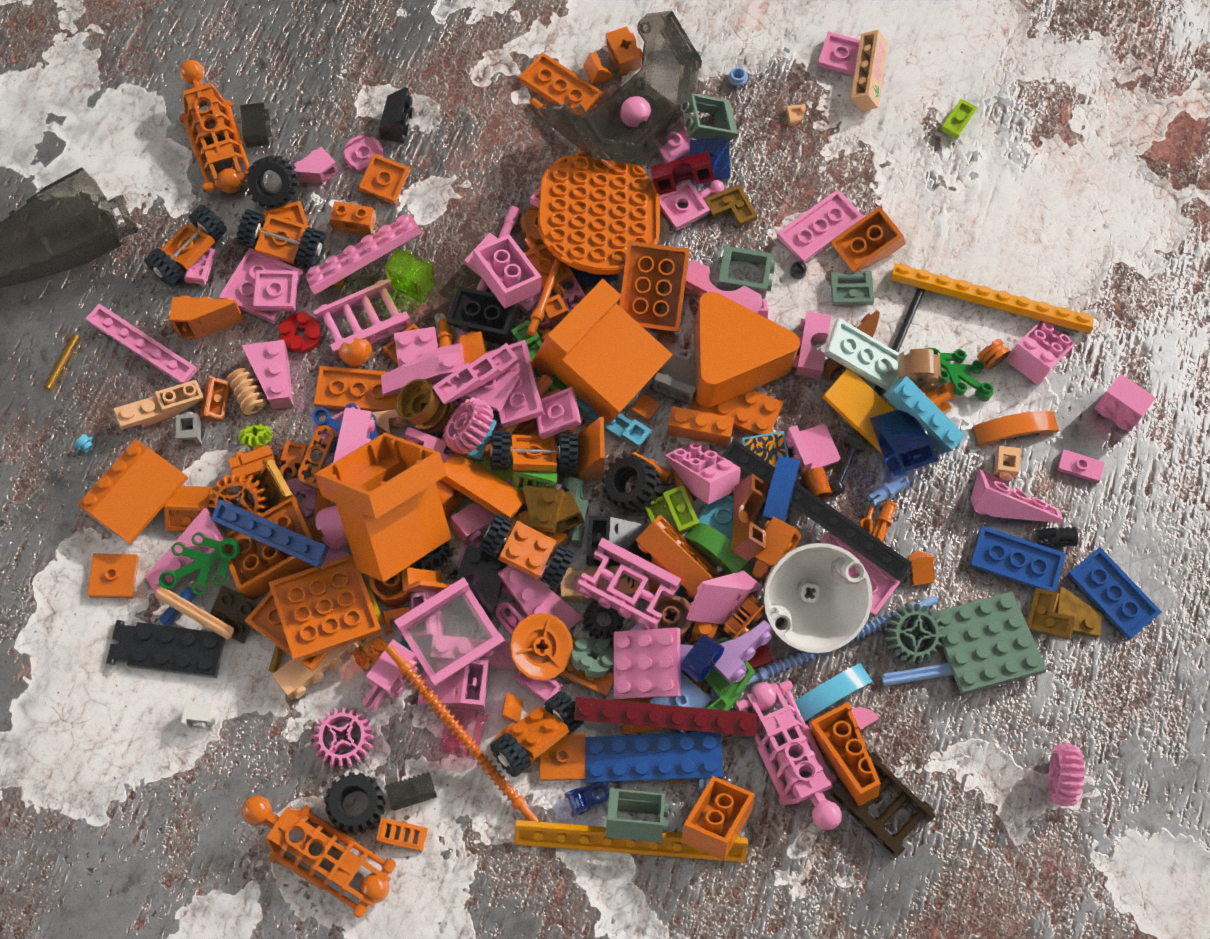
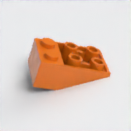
[169,296,243,339]

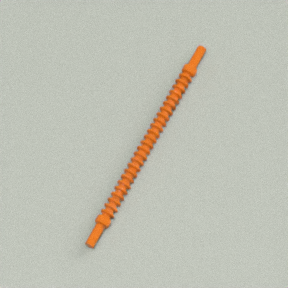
[385,644,539,822]

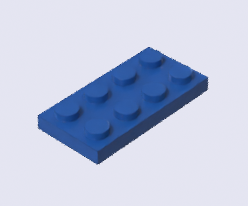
[969,526,1066,591]
[1067,547,1162,641]

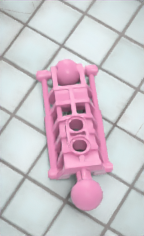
[735,680,842,831]

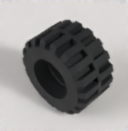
[244,155,300,209]
[602,454,661,513]
[324,772,386,835]

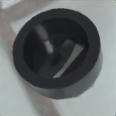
[790,261,807,279]

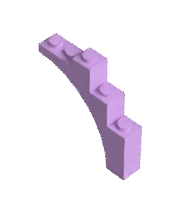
[630,620,773,685]

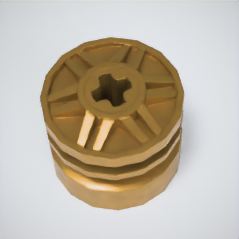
[396,379,453,434]

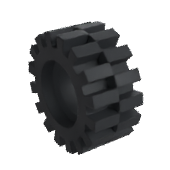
[582,600,625,640]

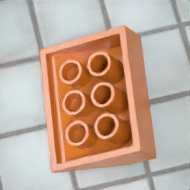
[619,241,690,333]
[77,439,188,544]
[224,495,320,599]

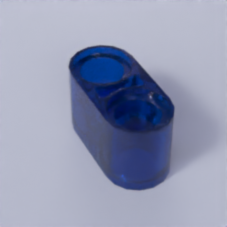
[680,634,725,682]

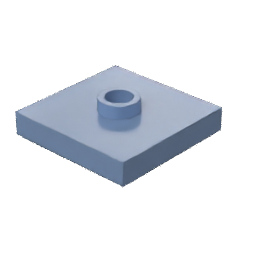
[649,672,712,733]

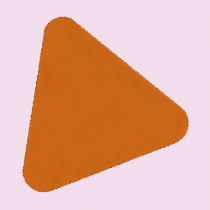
[694,292,800,407]

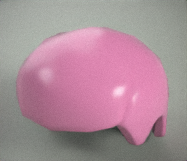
[620,96,651,127]

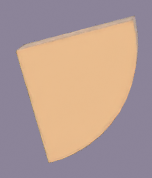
[785,104,806,126]

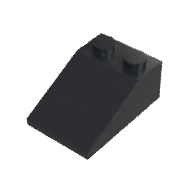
[446,286,521,345]
[447,545,508,622]

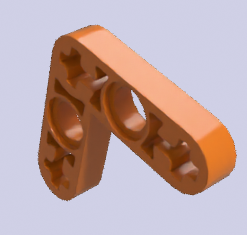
[298,425,335,490]

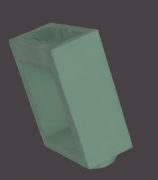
[681,93,738,144]
[717,246,775,299]
[605,788,669,843]

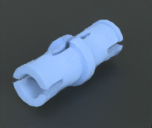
[867,474,910,507]

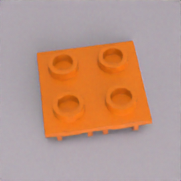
[723,596,765,639]

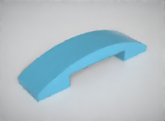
[576,395,652,447]
[790,663,873,722]

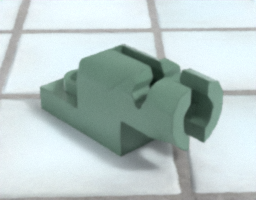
[561,477,589,548]

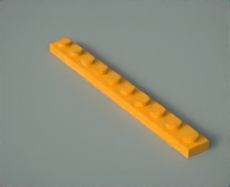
[891,263,1094,334]
[514,820,748,862]

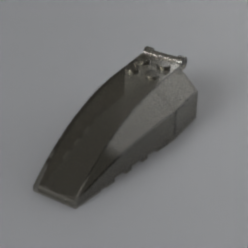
[0,167,139,289]

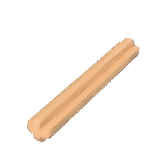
[155,586,234,639]

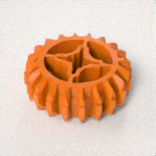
[209,472,268,530]

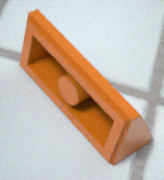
[199,377,230,421]

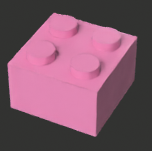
[1095,373,1156,432]

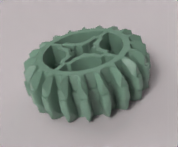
[884,603,945,663]

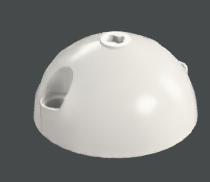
[763,543,873,653]

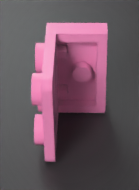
[785,424,840,474]

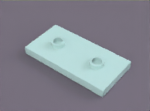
[824,318,899,390]

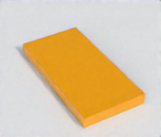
[822,368,909,455]

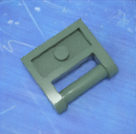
[829,271,874,306]

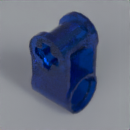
[564,782,609,817]

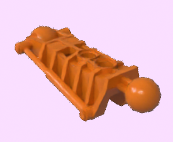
[179,60,250,194]
[241,795,396,918]

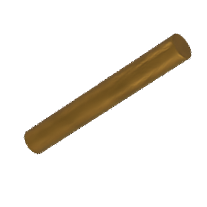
[43,333,80,391]

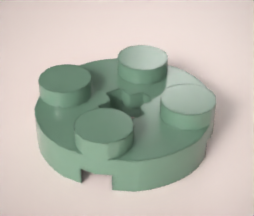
[571,638,614,678]

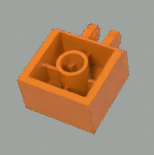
[752,517,802,581]

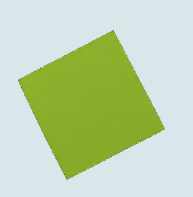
[645,485,699,534]

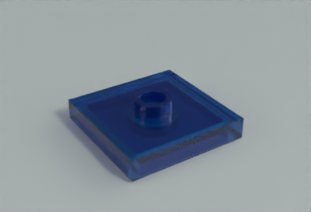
[689,139,730,180]

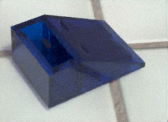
[869,409,939,478]

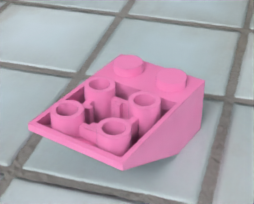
[1005,321,1075,386]
[665,441,741,504]
[686,571,762,624]
[417,659,490,711]

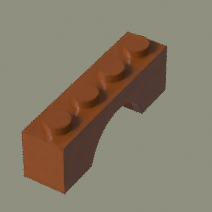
[731,474,768,561]

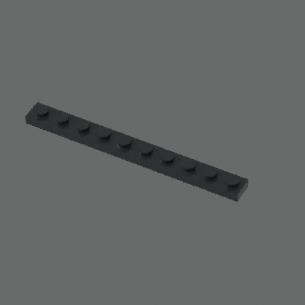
[722,439,912,581]

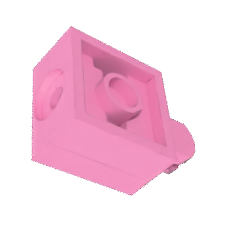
[362,640,419,713]

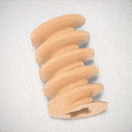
[227,368,267,415]

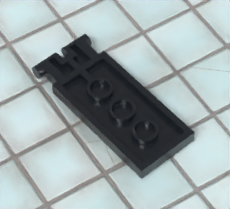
[106,620,225,678]

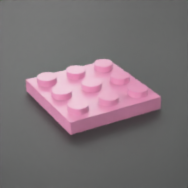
[219,248,304,324]
[614,627,681,700]

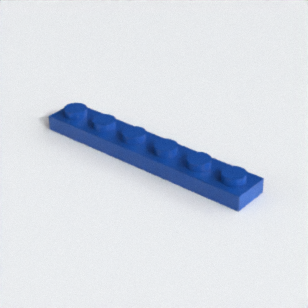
[211,499,330,568]

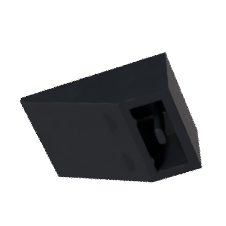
[586,516,652,566]

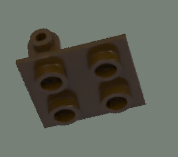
[210,585,259,644]

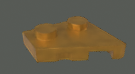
[1056,587,1102,638]

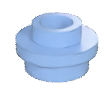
[728,67,748,86]

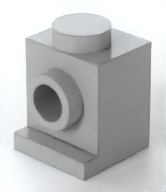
[176,412,202,447]

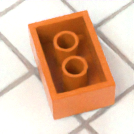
[682,776,755,861]

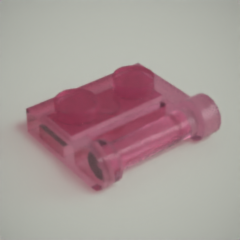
[439,706,489,759]

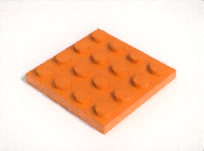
[268,555,382,663]

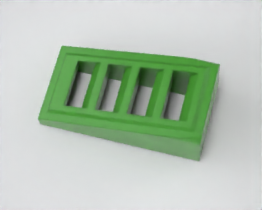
[512,470,557,493]

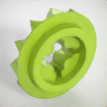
[238,424,273,447]

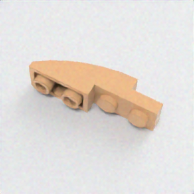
[114,380,204,430]

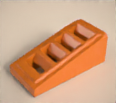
[376,818,428,852]

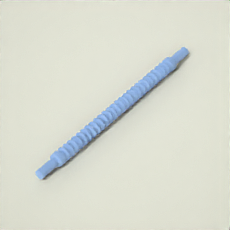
[746,595,938,686]

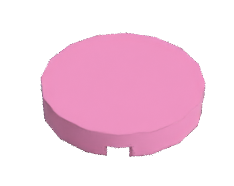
[344,135,384,172]

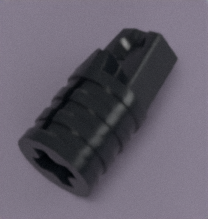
[1036,527,1078,547]

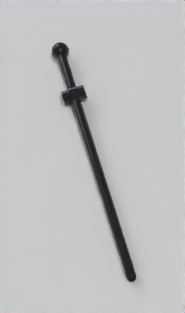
[829,288,925,496]

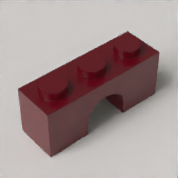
[651,152,715,195]

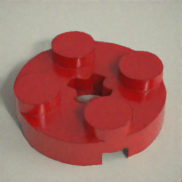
[279,312,321,354]

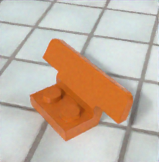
[164,486,234,531]

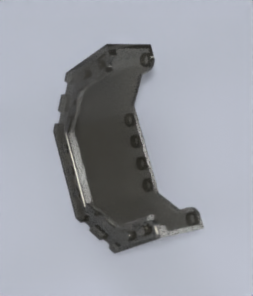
[539,11,702,165]

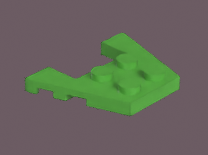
[681,637,755,711]

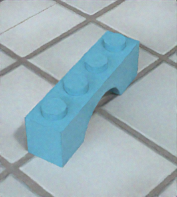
[883,376,966,454]

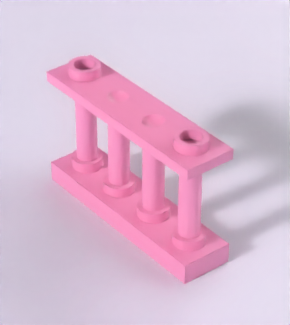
[313,278,411,360]

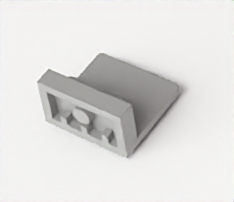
[653,355,696,404]

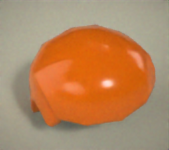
[338,338,372,367]

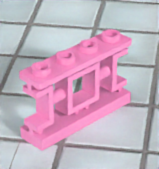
[577,538,681,630]

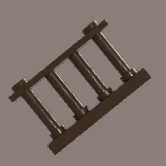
[828,750,936,858]

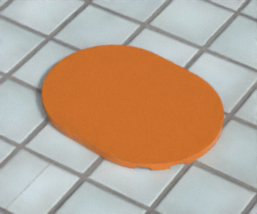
[538,151,660,275]

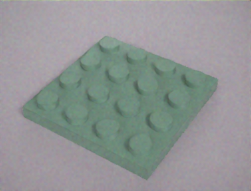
[933,592,1047,695]

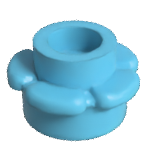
[73,434,93,453]

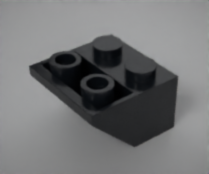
[379,87,415,143]

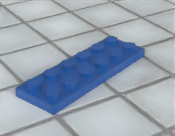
[585,732,723,784]

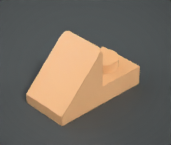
[371,410,410,435]

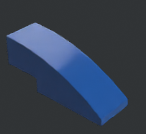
[763,456,800,522]

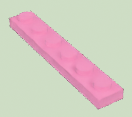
[85,304,197,384]

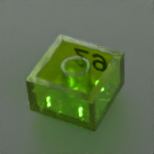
[384,248,436,304]

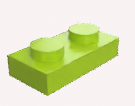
[941,99,978,140]

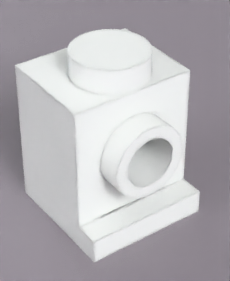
[181,700,219,729]

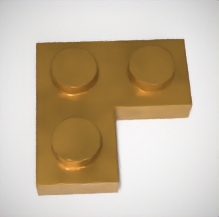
[704,184,758,227]
[1027,588,1076,640]

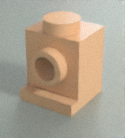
[994,446,1021,481]

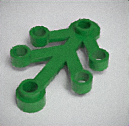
[926,348,994,402]
[159,532,240,595]

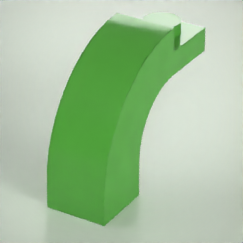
[684,522,754,578]

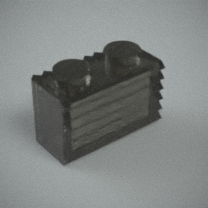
[240,102,273,148]
[385,772,437,811]

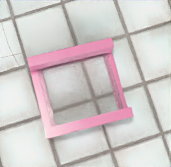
[394,577,505,686]

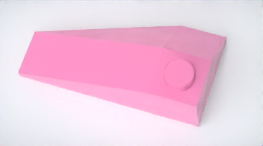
[381,343,465,396]
[971,469,1063,523]

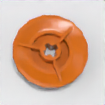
[510,613,573,681]

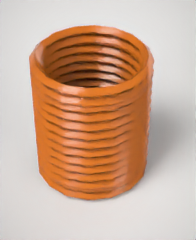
[802,467,832,500]

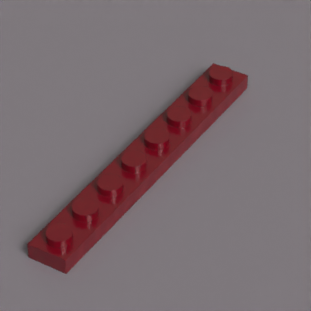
[574,697,758,737]

